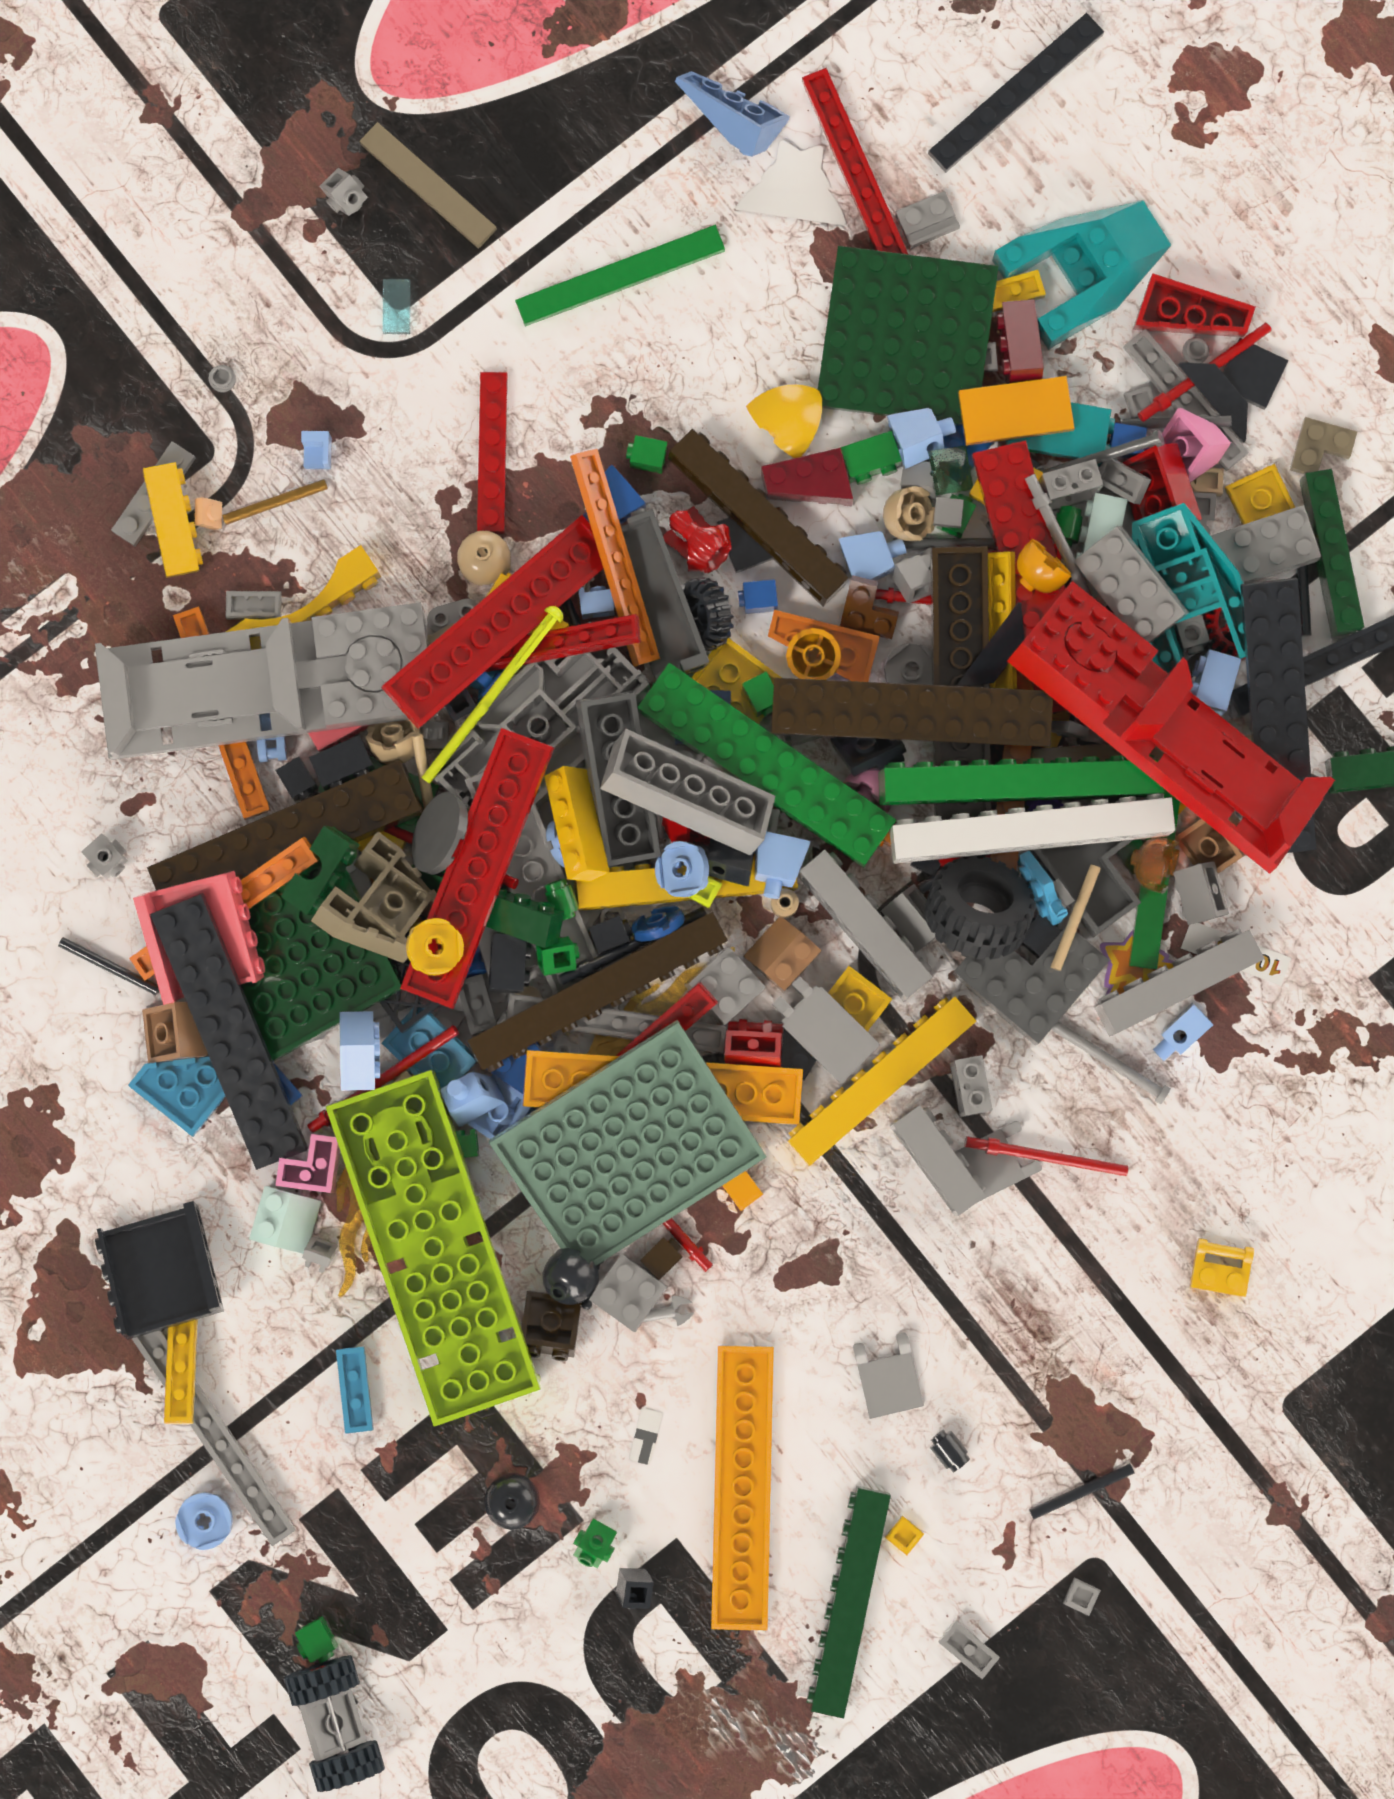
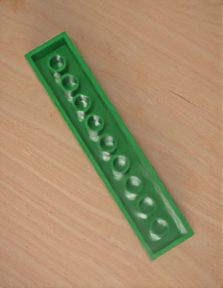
[637,663,896,868]
[878,755,1164,806]

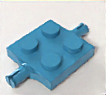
[1017,851,1068,925]

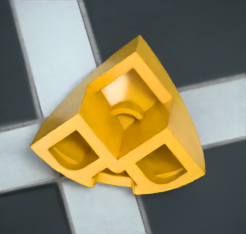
[746,384,822,458]

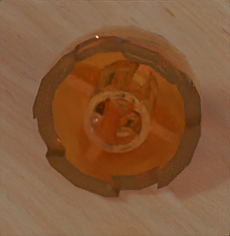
[1131,837,1180,893]

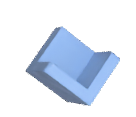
[301,431,332,469]

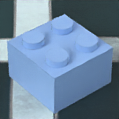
[1190,650,1241,716]
[340,1011,380,1090]

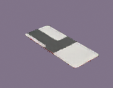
[629,1408,663,1465]

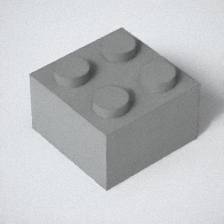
[684,947,766,1025]
[589,1254,668,1332]

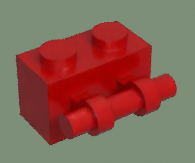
[724,1019,783,1067]

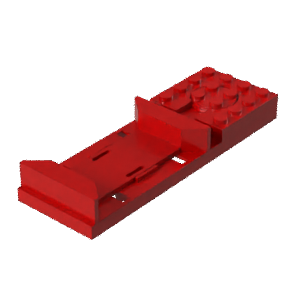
[1007,581,1335,874]

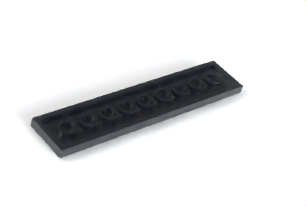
[1240,578,1316,853]
[150,893,309,1170]

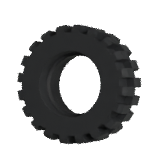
[924,856,1036,960]

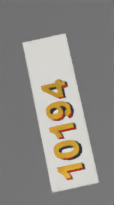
[1181,923,1291,986]

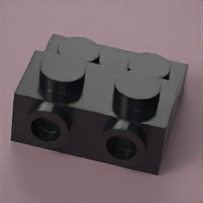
[830,736,907,776]

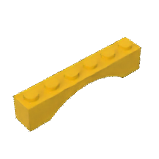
[226,545,381,650]

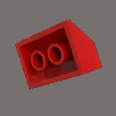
[1122,443,1202,521]

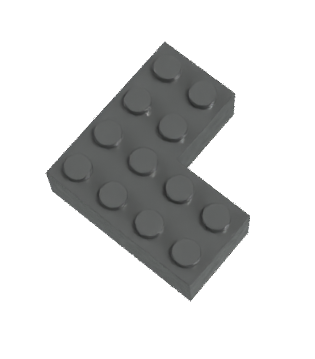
[1028,798,1141,938]
[952,925,1110,1045]

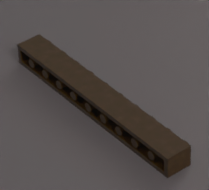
[466,912,728,1073]

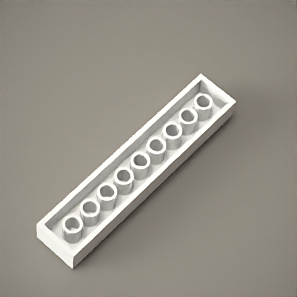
[890,794,1175,864]

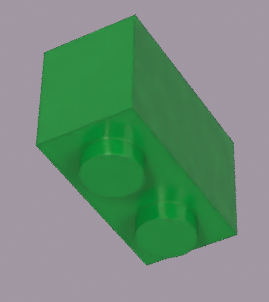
[841,430,902,485]

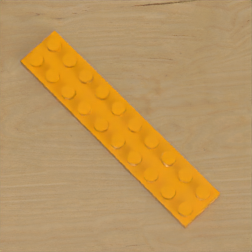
[523,1050,803,1125]
[711,1346,774,1630]

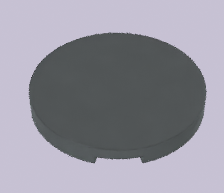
[412,792,468,875]

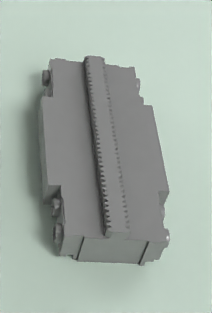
[431,622,651,812]

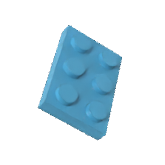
[381,1002,477,1088]

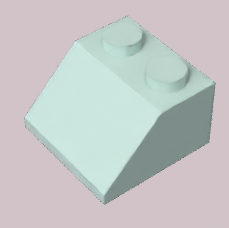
[249,1186,322,1254]

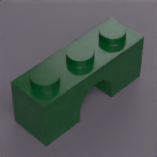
[281,826,360,915]

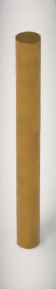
[222,479,328,525]

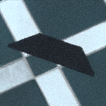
[1178,362,1248,443]
[958,602,1024,686]

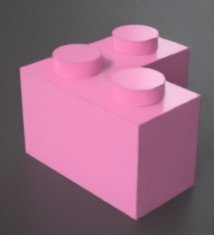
[276,1134,340,1193]

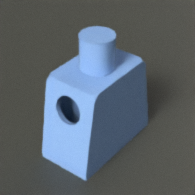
[887,408,956,469]
[839,531,907,581]
[754,831,810,899]
[1153,1002,1213,1061]
[440,1072,505,1127]

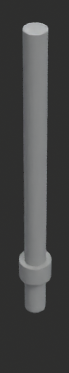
[1025,474,1092,596]

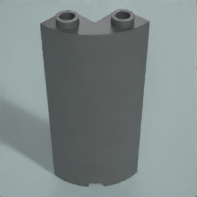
[620,508,709,681]

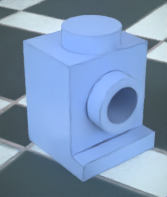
[579,586,615,620]

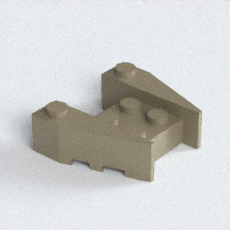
[311,832,437,963]

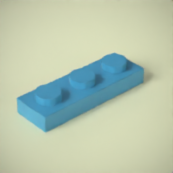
[336,1346,374,1434]

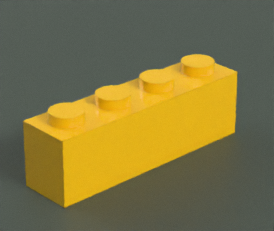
[143,462,203,578]
[544,766,610,882]

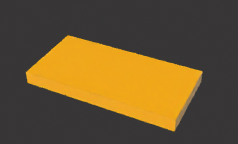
[958,376,1075,446]

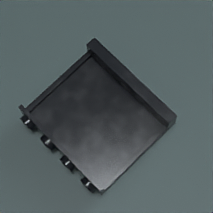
[95,1201,224,1340]

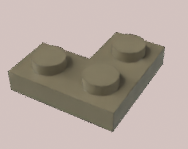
[1290,417,1357,474]

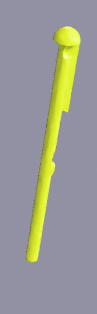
[421,606,563,784]

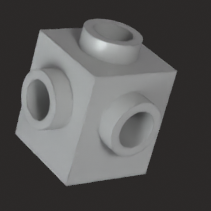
[319,168,368,216]
[81,833,128,879]

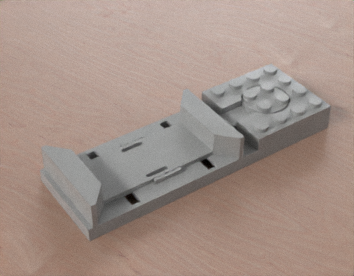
[95,602,438,760]

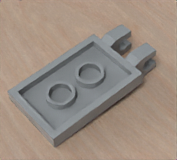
[772,977,880,1084]

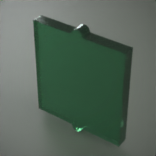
[928,445,973,496]

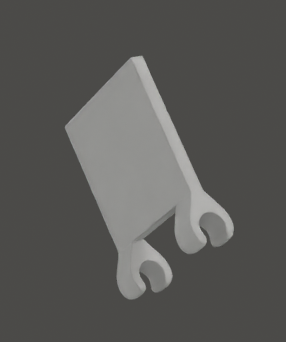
[955,1121,1042,1203]
[853,1332,924,1419]

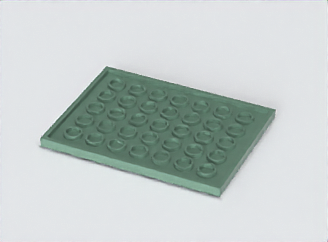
[488,1020,767,1265]

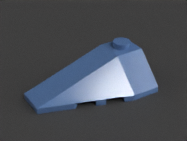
[675,71,790,157]

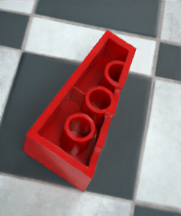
[1132,273,1256,337]

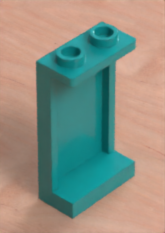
[1005,402,1115,467]

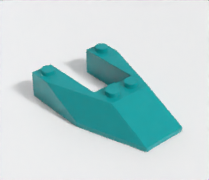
[992,200,1171,350]
[1132,503,1245,675]

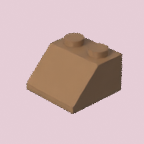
[1175,812,1246,874]
[743,917,822,993]
[142,1002,208,1063]

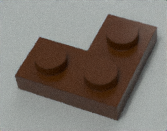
[840,575,899,640]

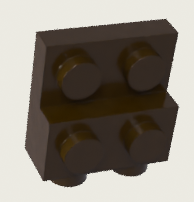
[521,1291,582,1361]

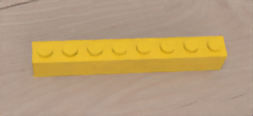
[574,854,798,911]
[787,996,976,1166]

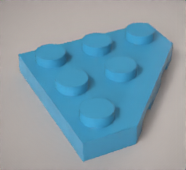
[128,1056,226,1137]

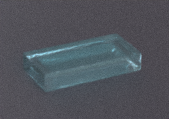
[383,279,411,334]

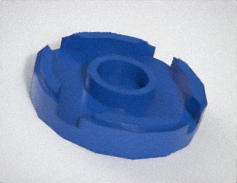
[631,905,685,942]

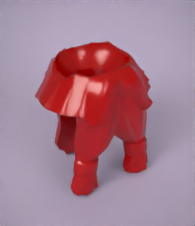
[663,506,731,574]

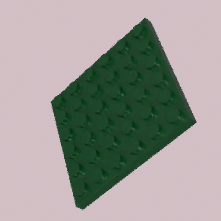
[817,246,999,426]
[241,860,403,1062]

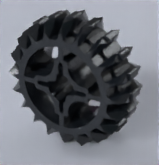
[681,577,734,651]

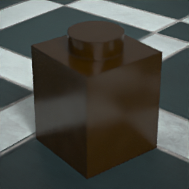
[640,1237,683,1280]

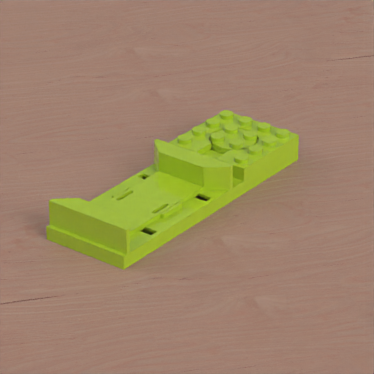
[326,1070,541,1426]

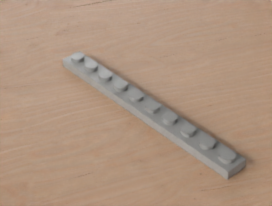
[116,1315,297,1547]

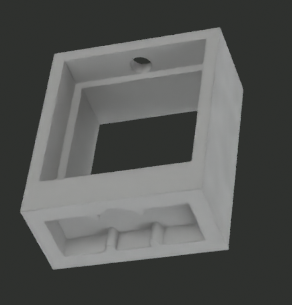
[1039,459,1103,511]
[949,1055,993,1117]

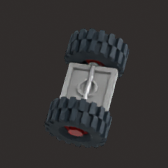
[284,1655,385,1792]

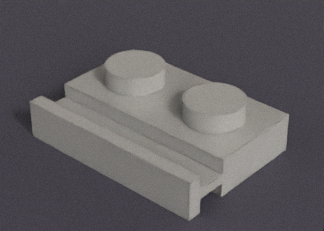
[895,191,960,249]

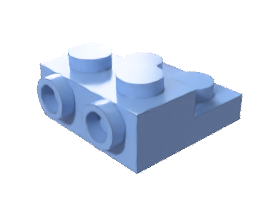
[467,1075,540,1139]

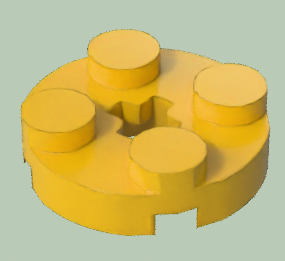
[406,918,464,975]

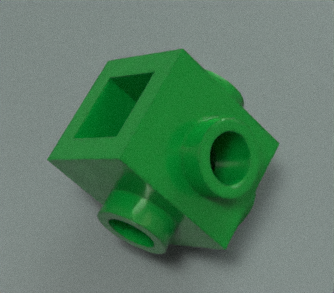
[573,1518,617,1569]

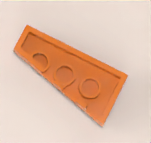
[768,610,880,682]

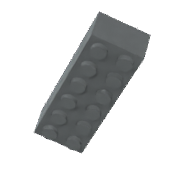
[575,691,661,866]

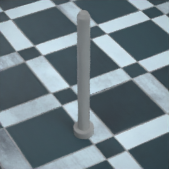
[1052,1022,1171,1105]

